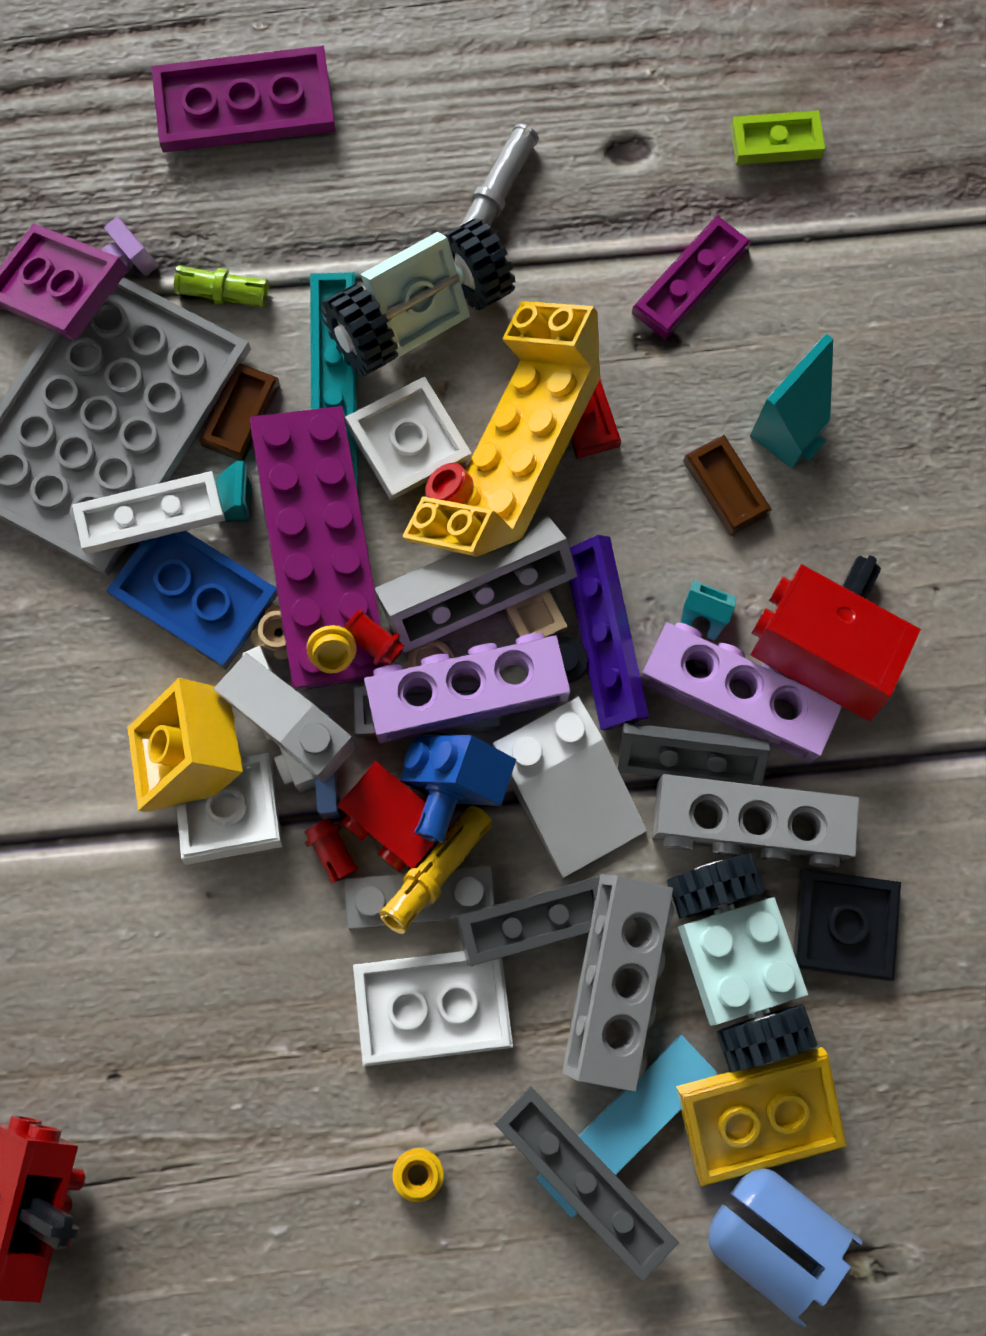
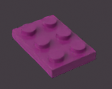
[0,223,129,341]

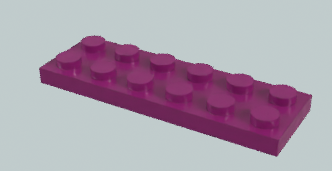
[250,406,383,691]

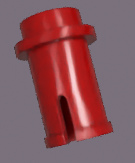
[343,609,405,666]
[304,818,359,884]

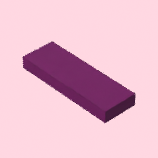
[632,215,751,340]

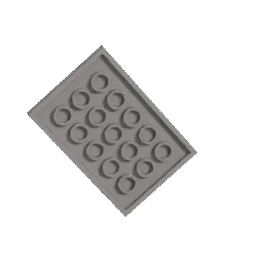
[0,277,251,576]

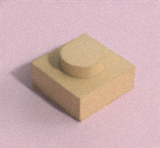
[504,589,568,638]

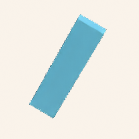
[536,1035,717,1218]

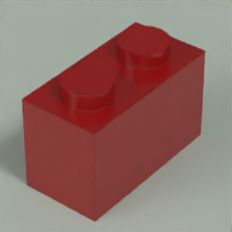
[337,761,452,873]

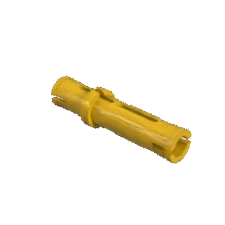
[379,805,492,934]

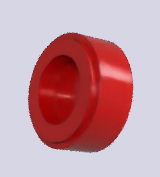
[425,463,474,504]

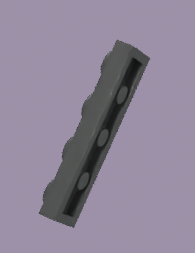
[494,1086,679,1282]

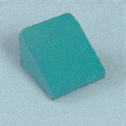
[216,461,252,521]

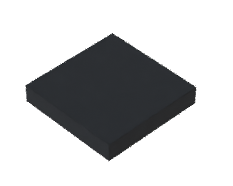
[793,869,901,981]

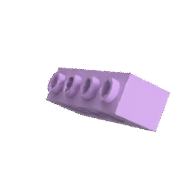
[640,622,842,764]
[364,632,570,744]

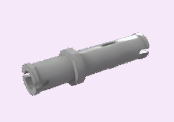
[457,124,539,228]

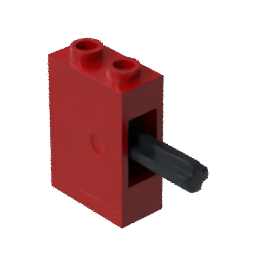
[750,555,921,722]
[0,1116,86,1303]

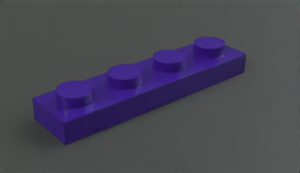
[569,535,649,730]

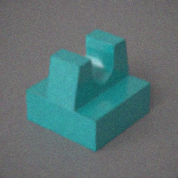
[681,580,737,640]

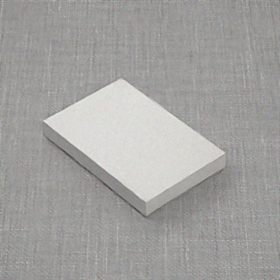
[353,951,513,1067]

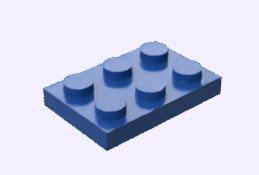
[106,530,277,670]

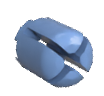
[708,1168,862,1328]

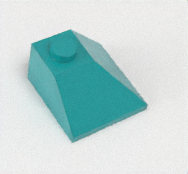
[750,333,833,469]

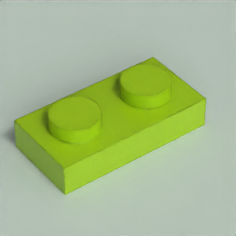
[730,110,825,165]

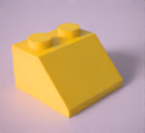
[127,678,243,812]

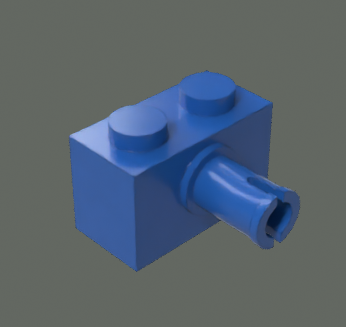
[400,735,517,844]

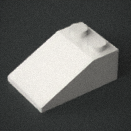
[493,697,647,878]

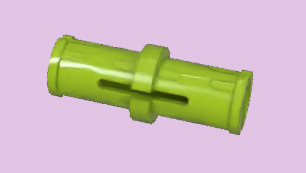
[174,265,269,308]

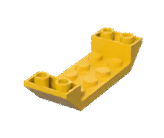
[402,301,600,557]

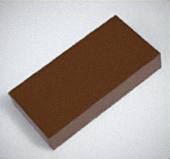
[199,363,280,461]
[683,434,772,536]

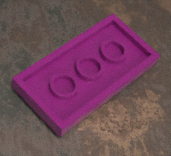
[151,45,336,153]

